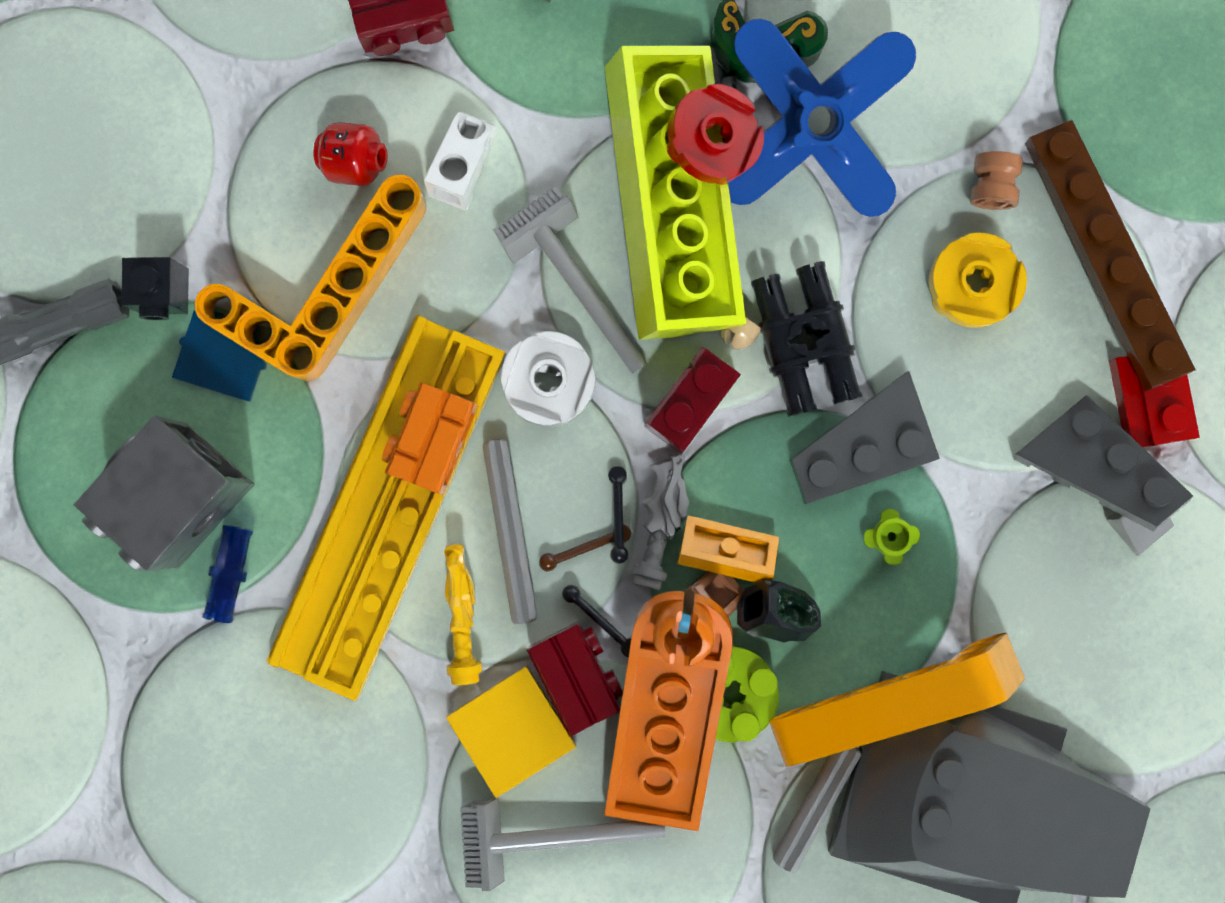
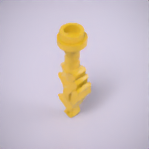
[444,544,482,685]

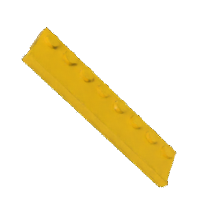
[266,315,507,701]

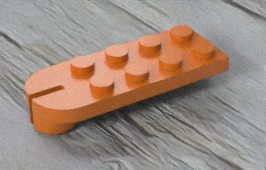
[604,591,733,831]

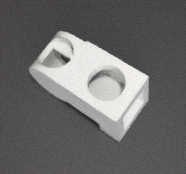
[424,111,496,211]

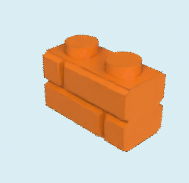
[382,382,479,495]

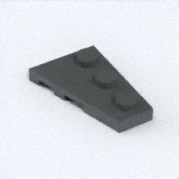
[789,371,940,504]
[1014,395,1193,532]

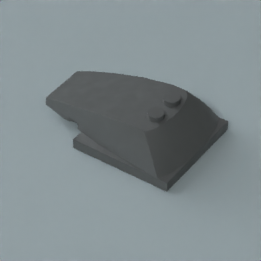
[828,670,1151,903]

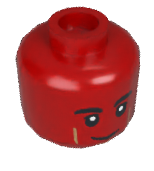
[313,122,388,186]

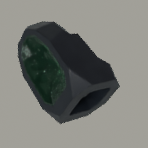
[737,579,821,643]

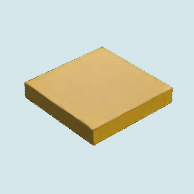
[446,665,577,798]

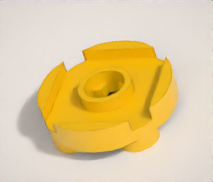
[929,233,1027,328]

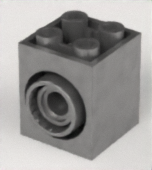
[73,416,255,571]

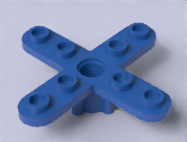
[728,19,916,217]

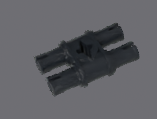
[751,261,863,417]

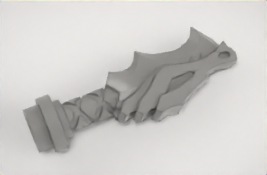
[632,454,690,590]

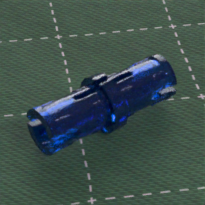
[202,525,254,623]

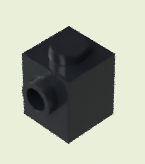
[122,257,189,320]

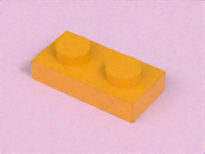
[677,515,779,583]

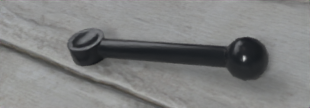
[608,466,629,564]
[562,585,631,657]

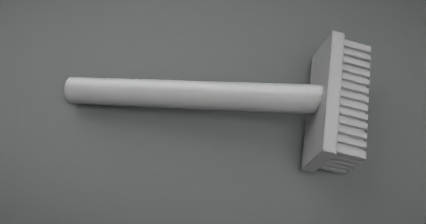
[493,186,647,374]
[460,798,666,891]

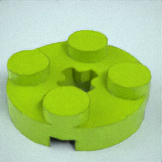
[715,645,779,743]

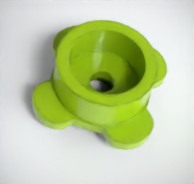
[863,509,920,565]

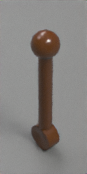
[539,524,631,572]

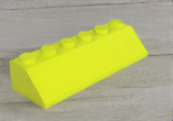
[604,46,746,340]

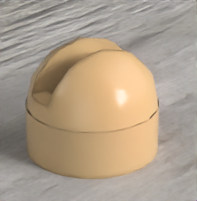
[721,318,761,350]

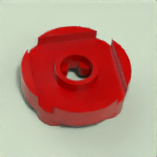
[667,84,764,185]

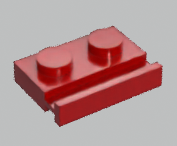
[1108,356,1200,448]

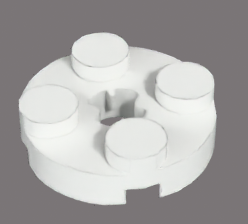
[501,331,595,426]

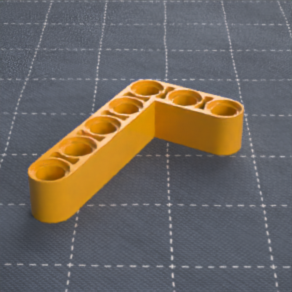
[195,175,426,381]
[768,633,1025,767]

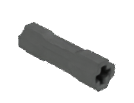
[0,278,129,365]

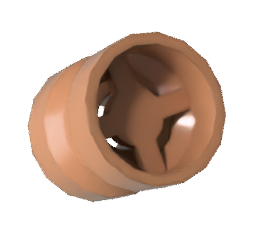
[970,151,1023,210]

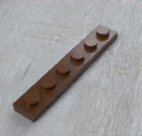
[1025,120,1196,392]

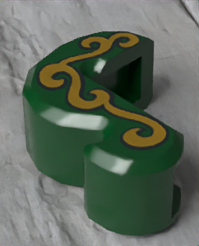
[711,0,828,83]

